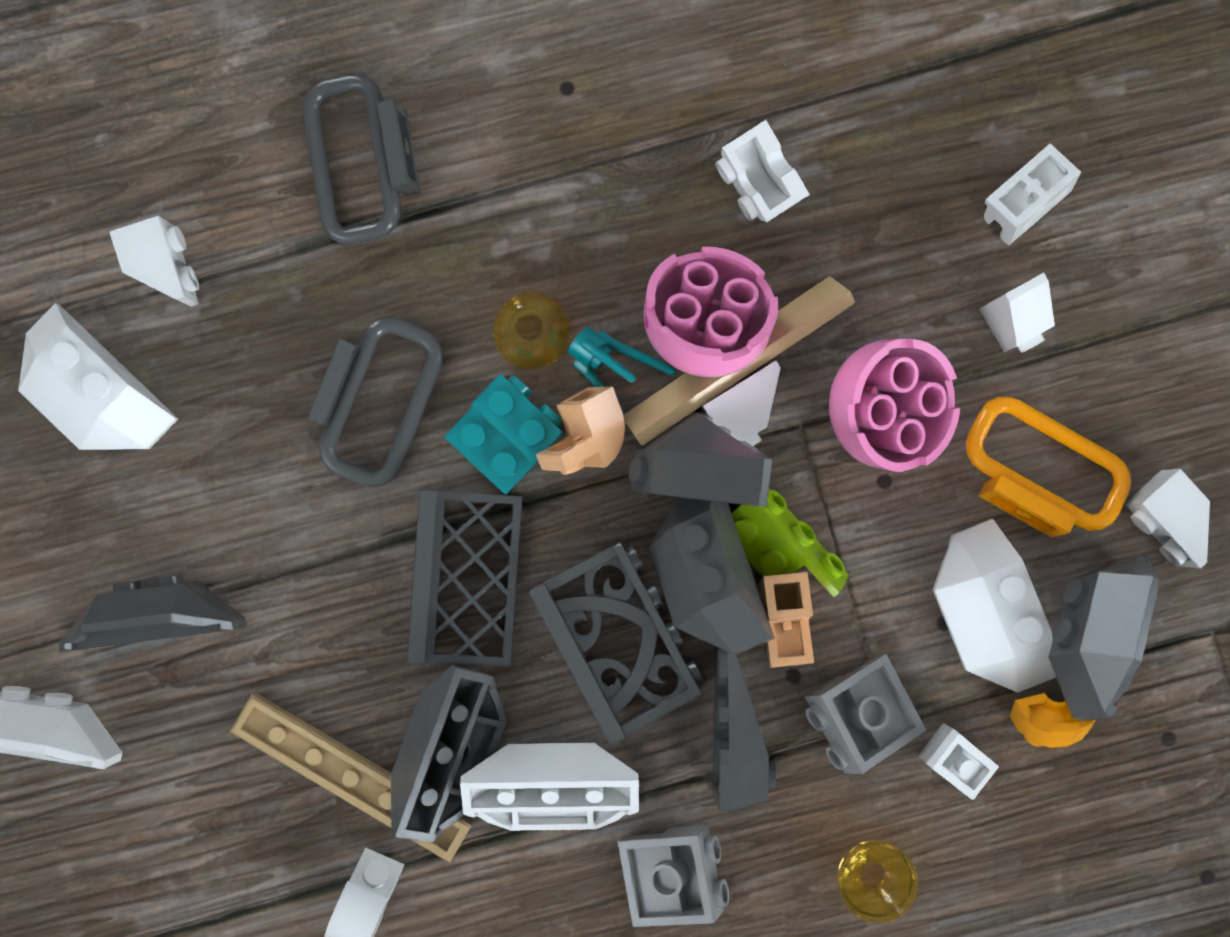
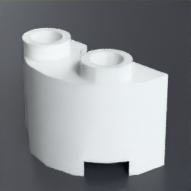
[715,120,810,222]

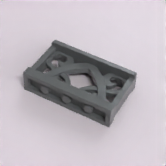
[528,541,705,746]

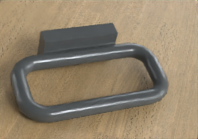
[303,74,421,244]
[307,317,444,487]

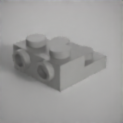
[805,654,926,774]
[617,825,729,927]

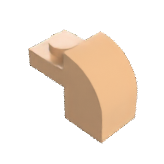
[536,386,625,475]
[760,572,814,668]

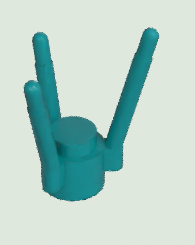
[568,326,675,415]

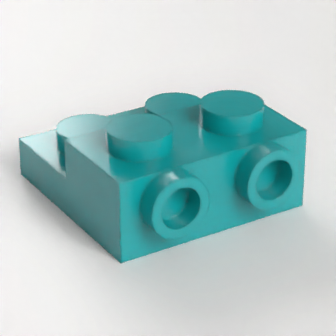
[444,374,564,495]

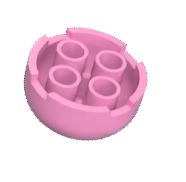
[643,247,778,377]
[829,339,960,472]

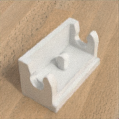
[984,144,1081,246]

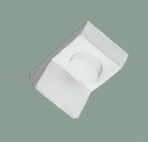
[918,724,999,800]

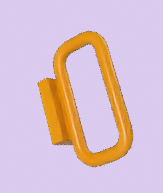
[965,396,1132,538]

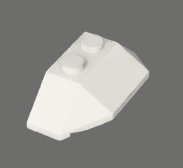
[18,303,178,450]
[933,519,1056,693]
[0,686,122,769]
[460,743,639,831]

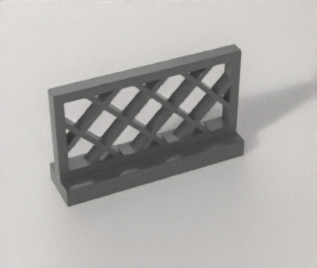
[407,489,522,666]

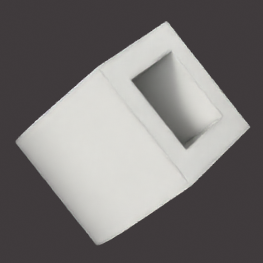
[324,848,405,937]

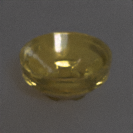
[493,293,570,370]
[837,840,918,923]

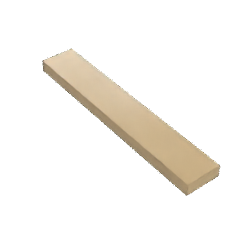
[623,276,855,446]
[230,693,473,863]

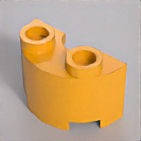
[1009,693,1096,748]

